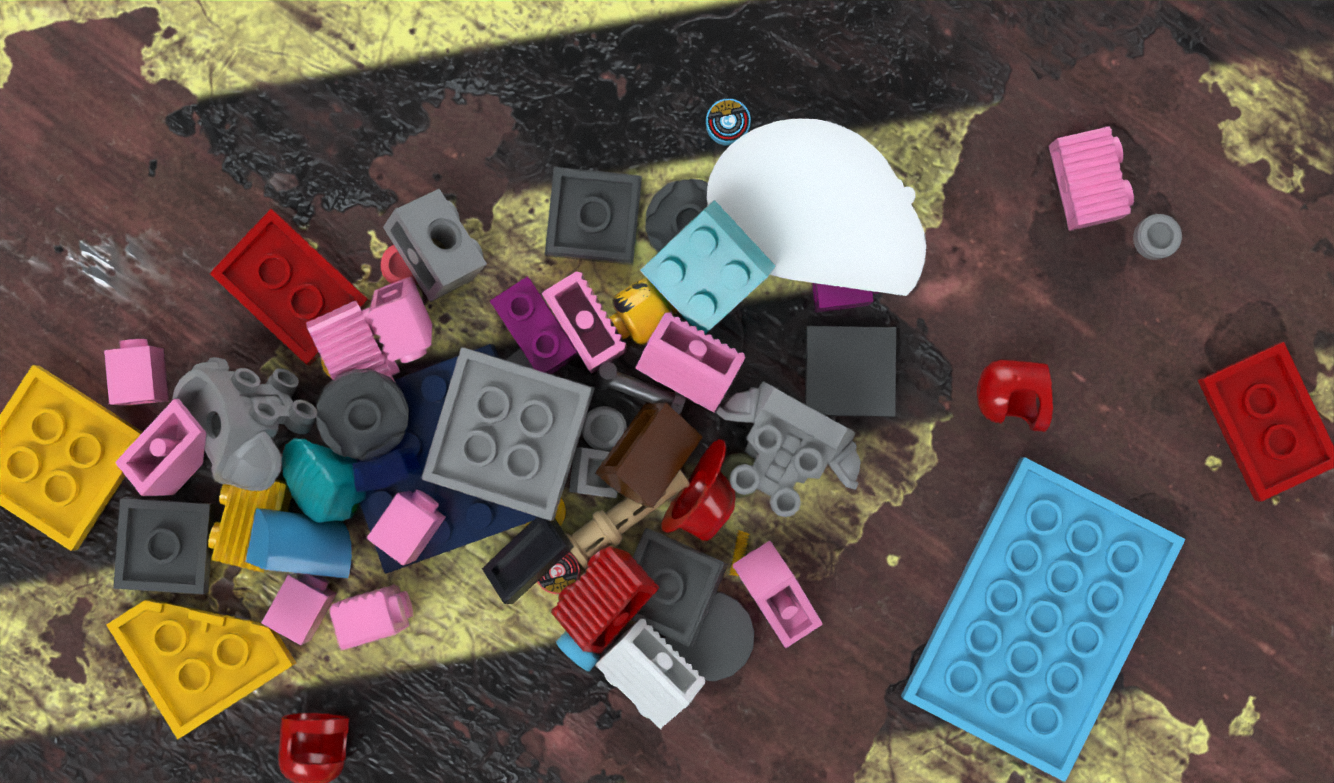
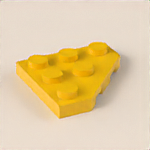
[106,599,297,739]

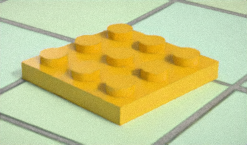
[0,365,143,551]

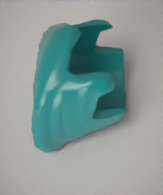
[281,439,366,523]

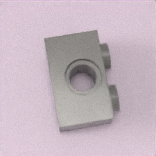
[383,189,487,302]

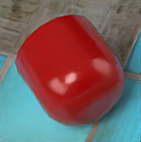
[977,359,1053,432]
[278,713,349,783]

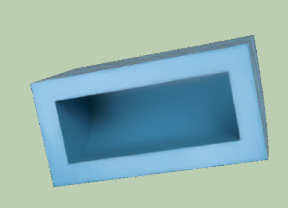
[246,508,352,579]

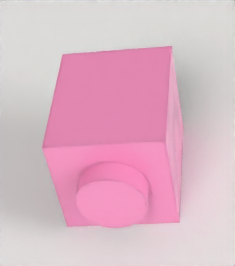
[104,339,169,406]
[366,490,446,565]
[261,573,337,645]

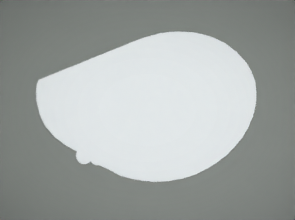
[707,119,926,296]

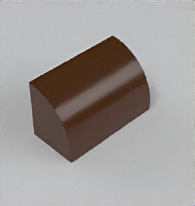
[595,403,703,508]

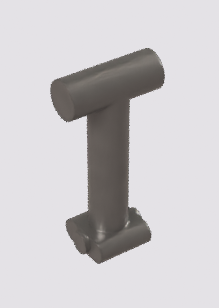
[594,362,686,414]

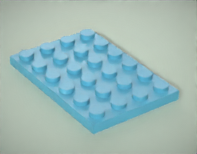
[901,457,1186,782]

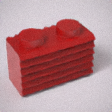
[551,546,659,654]

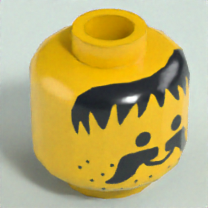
[609,278,678,345]

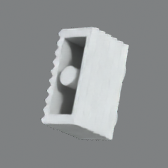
[595,619,705,729]

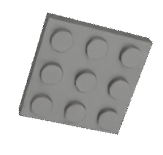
[421,347,594,521]

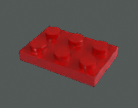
[209,209,371,366]
[1197,342,1334,502]

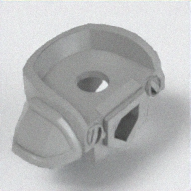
[172,357,317,491]
[715,382,861,517]

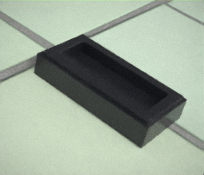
[482,517,574,604]

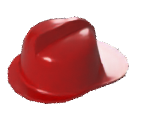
[661,439,736,541]

